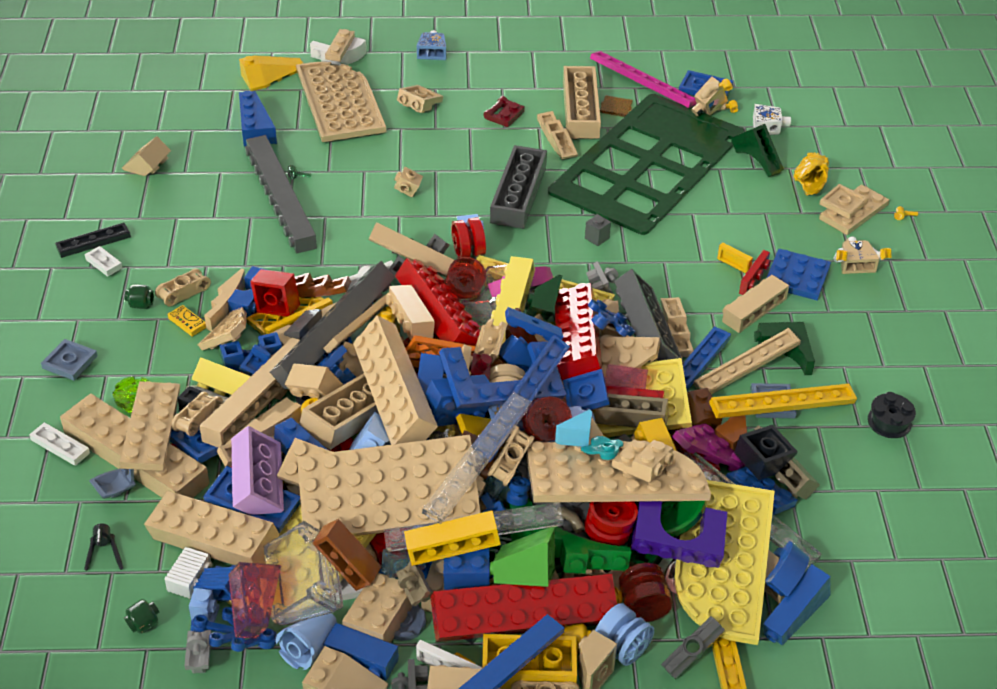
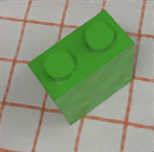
[490,527,555,587]

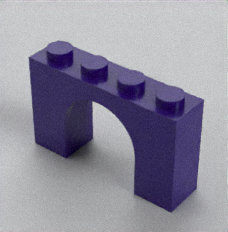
[631,501,727,568]

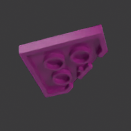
[672,424,746,471]

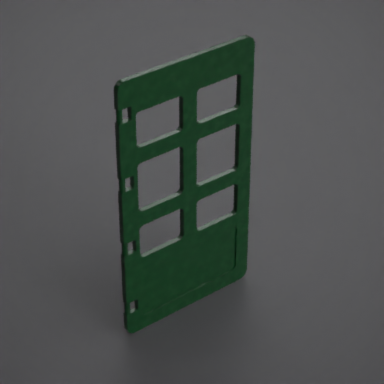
[548,94,744,235]

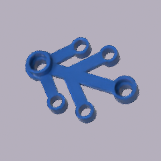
[588,299,635,337]
[190,607,277,652]

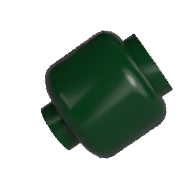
[125,284,154,309]
[124,599,160,634]

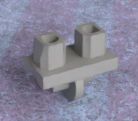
[586,261,619,294]
[184,630,211,673]

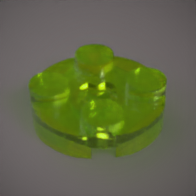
[113,377,149,413]

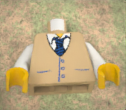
[834,237,892,274]

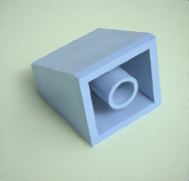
[349,412,391,450]

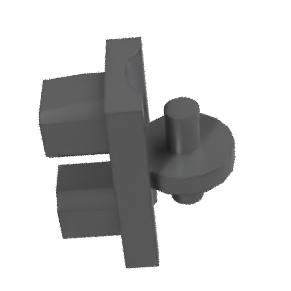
[391,659,428,689]

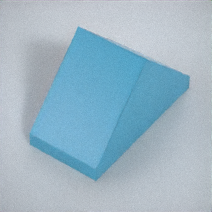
[555,410,592,447]

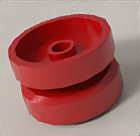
[451,217,486,260]
[584,501,638,546]

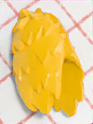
[793,152,829,196]

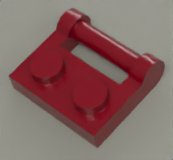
[483,96,525,127]

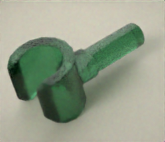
[287,165,312,179]

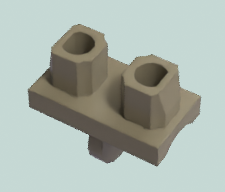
[396,561,433,606]

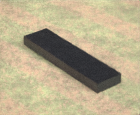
[55,223,131,258]

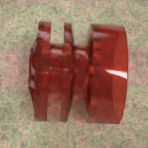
[444,257,486,305]
[522,396,572,441]
[618,563,673,622]

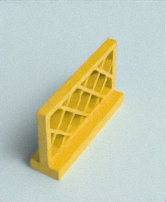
[246,296,333,335]

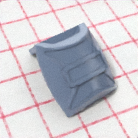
[89,469,136,499]

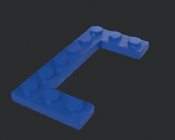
[439,341,566,408]

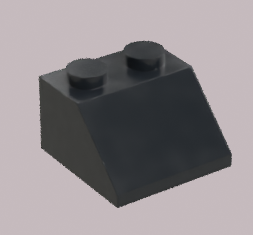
[734,425,798,480]

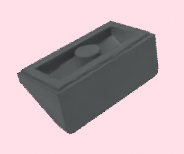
[284,309,322,340]

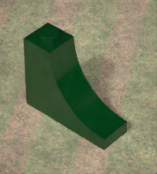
[730,124,784,177]
[754,322,815,375]

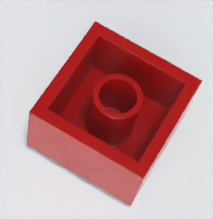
[250,269,300,317]

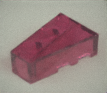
[229,562,281,638]

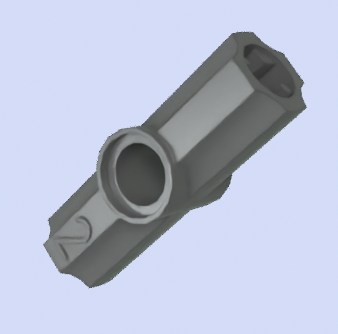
[661,616,725,680]

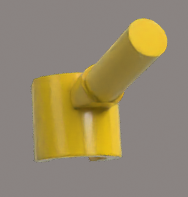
[894,206,918,220]

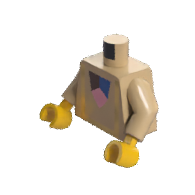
[691,77,738,116]

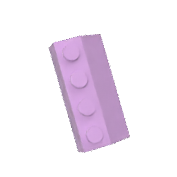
[231,426,284,515]

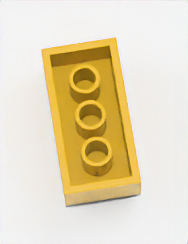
[482,634,577,689]

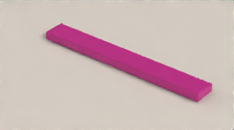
[590,51,697,108]

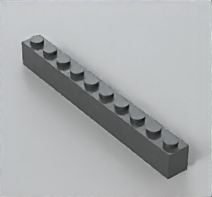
[245,135,317,254]
[270,261,395,390]

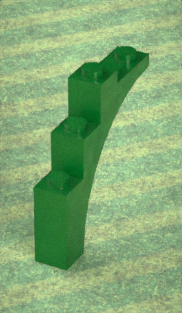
[506,497,631,574]

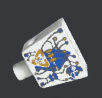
[753,104,791,135]

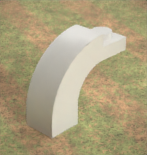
[310,37,367,66]

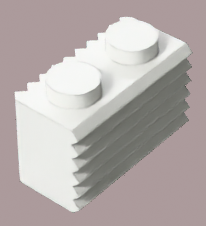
[165,547,213,599]

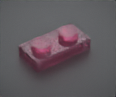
[605,364,648,389]

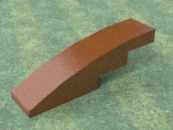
[295,273,351,297]

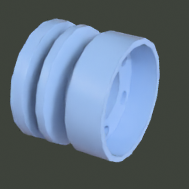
[595,603,654,666]

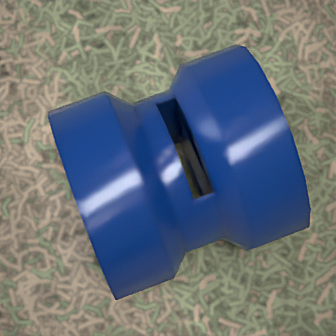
[506,476,531,506]

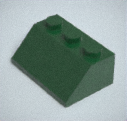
[525,275,563,321]

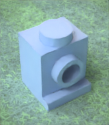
[189,588,220,623]

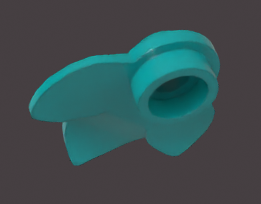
[580,436,623,460]

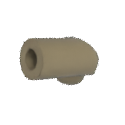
[554,507,585,533]

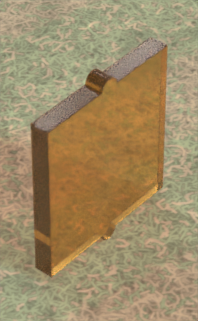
[600,96,633,117]

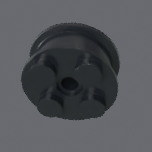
[867,392,916,438]

